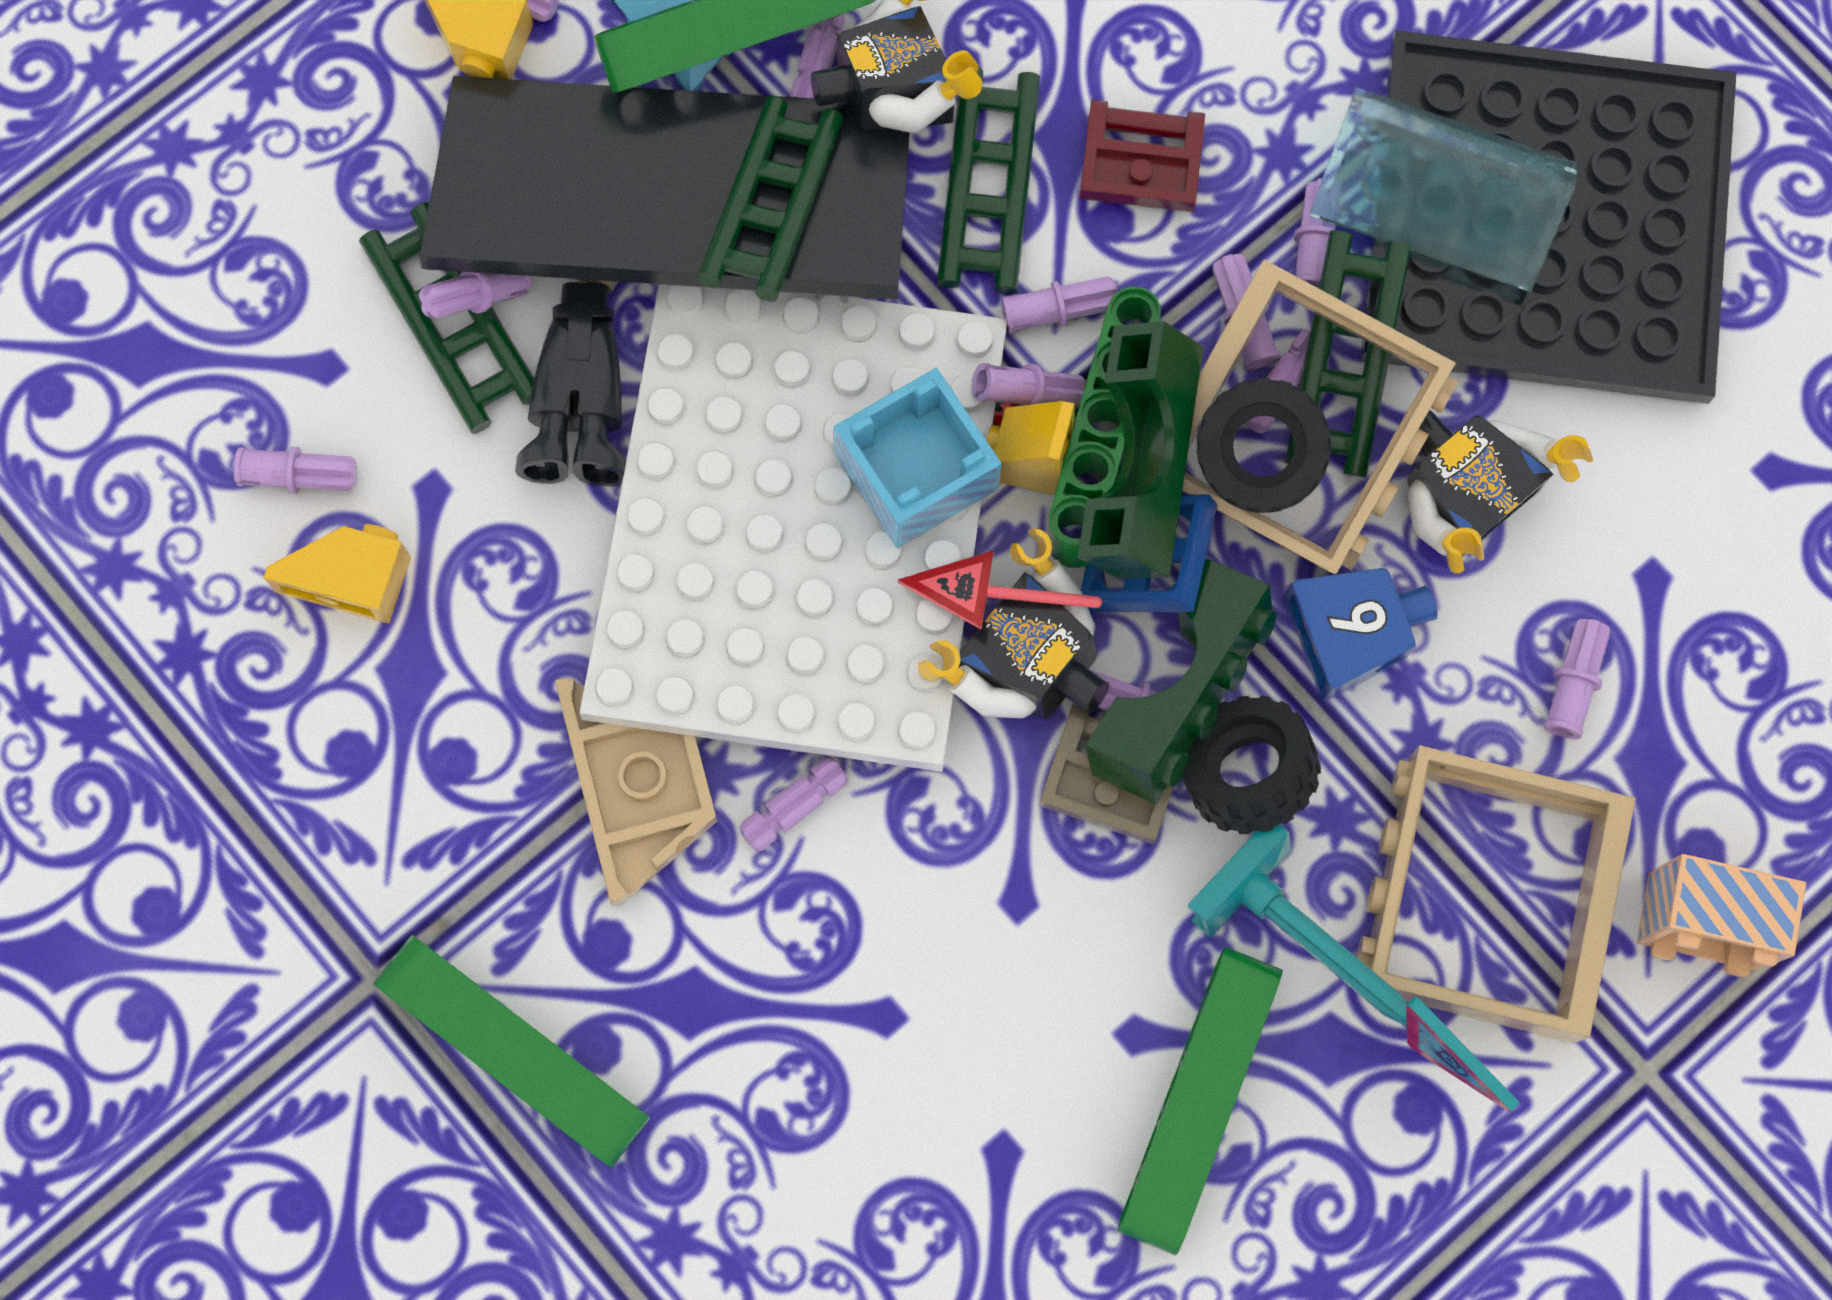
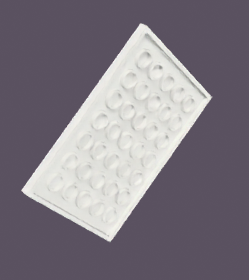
[579,284,1007,772]

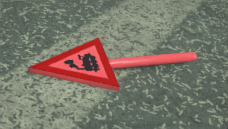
[897,550,1103,630]

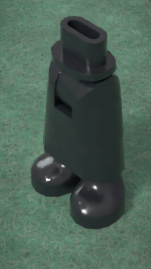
[515,282,626,487]

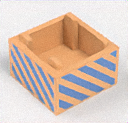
[1637,854,1807,978]

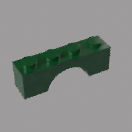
[1078,321,1204,579]
[1085,558,1276,804]

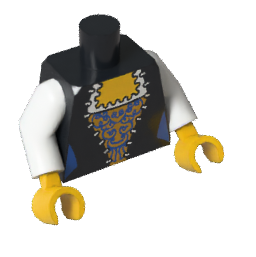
[811,0,982,133]
[1407,410,1593,574]
[918,528,1109,719]

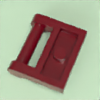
[1079,99,1205,212]

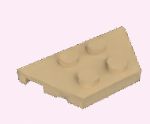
[555,678,717,907]

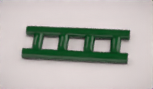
[937,68,1040,295]
[697,96,844,302]
[359,202,534,434]
[1285,230,1412,478]

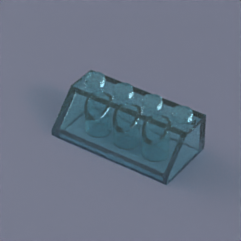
[1309,87,1578,292]

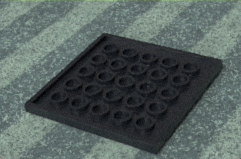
[1360,30,1737,404]

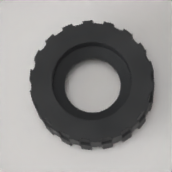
[1196,378,1331,513]
[1182,695,1321,834]

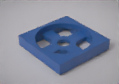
[1080,494,1218,612]

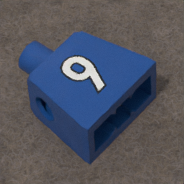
[1283,568,1438,702]

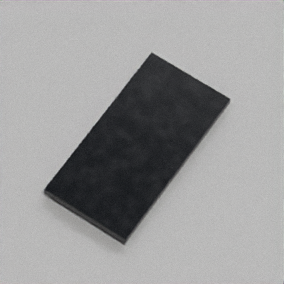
[420,76,910,299]

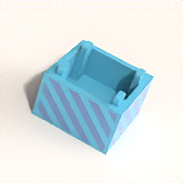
[833,367,1002,548]

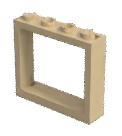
[1182,259,1459,575]
[1355,745,1636,1043]

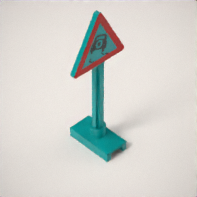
[1188,824,1519,1113]

